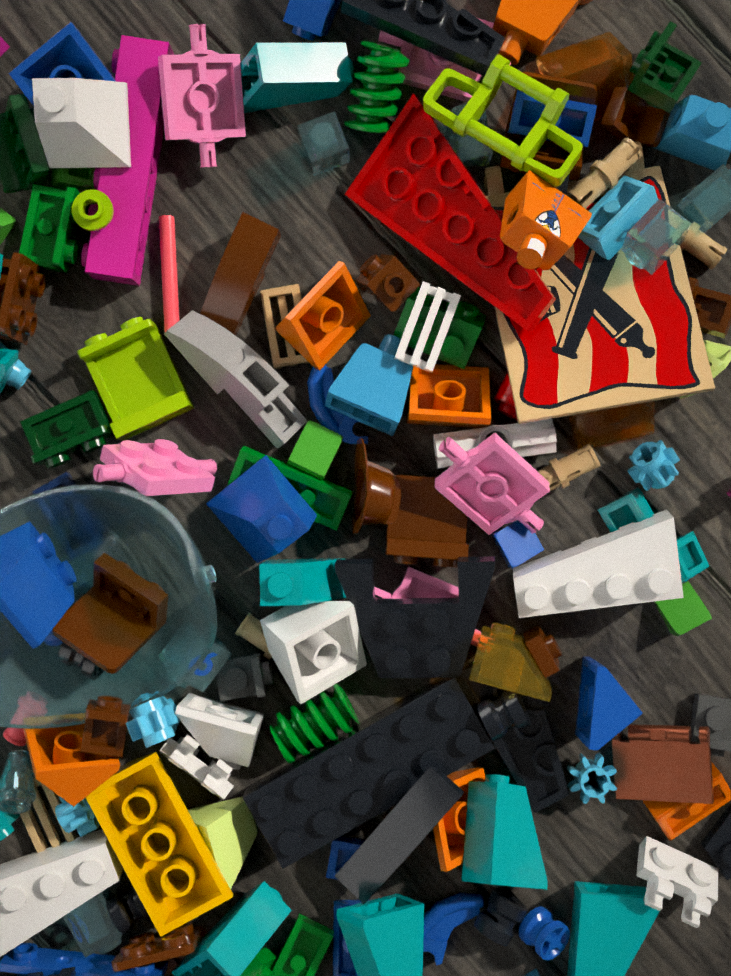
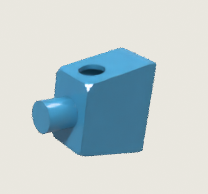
[652,95,731,173]
[324,334,413,436]

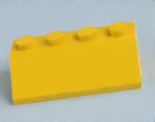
[85,752,233,937]

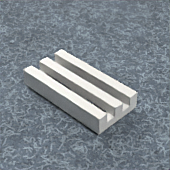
[394,281,461,373]

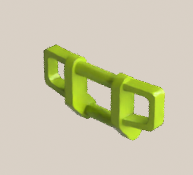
[423,54,583,187]

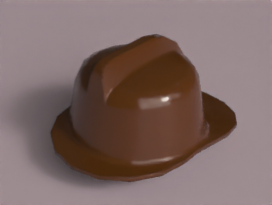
[352,438,401,534]

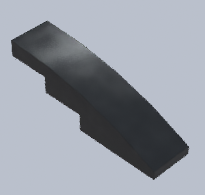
[335,764,464,904]

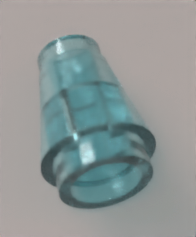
[0,750,36,814]

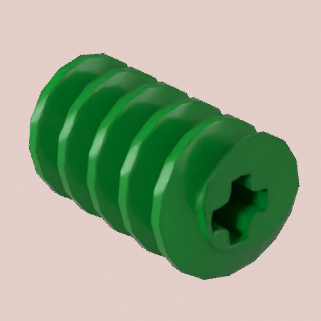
[344,41,410,133]
[270,683,360,763]

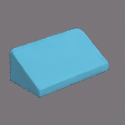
[578,175,660,260]

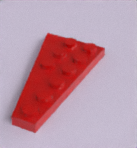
[345,93,556,333]

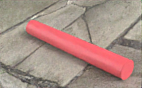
[159,215,180,333]

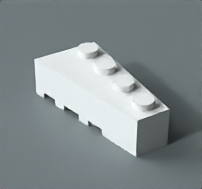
[513,509,684,618]
[0,829,123,957]

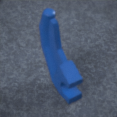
[307,364,368,445]
[423,892,484,965]

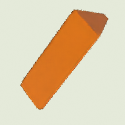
[643,762,731,841]

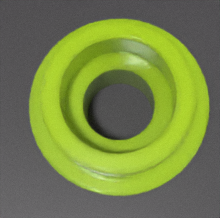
[72,189,114,231]

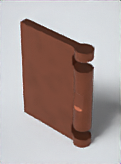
[612,724,714,804]

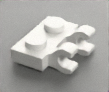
[159,734,234,799]
[636,836,719,928]

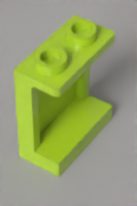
[77,317,195,441]

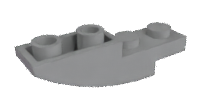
[164,310,307,448]

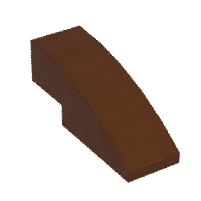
[200,212,281,336]

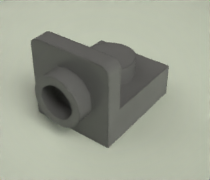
[214,652,274,702]
[690,692,731,757]

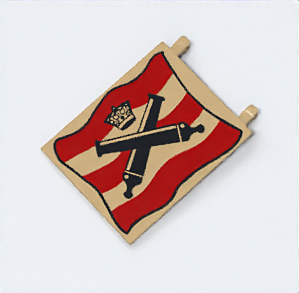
[484,142,715,424]

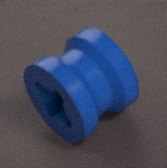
[519,906,570,961]

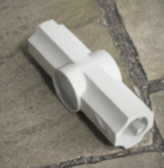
[433,419,557,469]

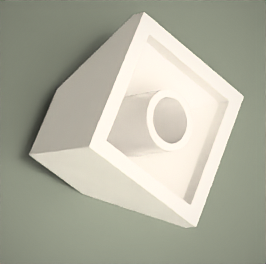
[32,78,131,168]
[260,601,367,704]
[175,693,264,769]

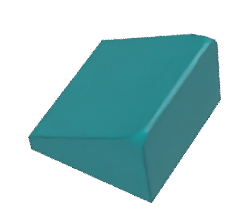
[598,487,654,533]
[676,531,709,582]

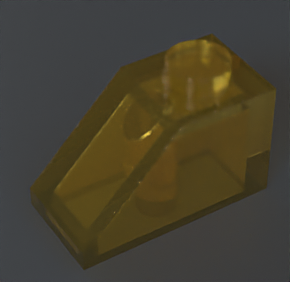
[469,623,552,702]

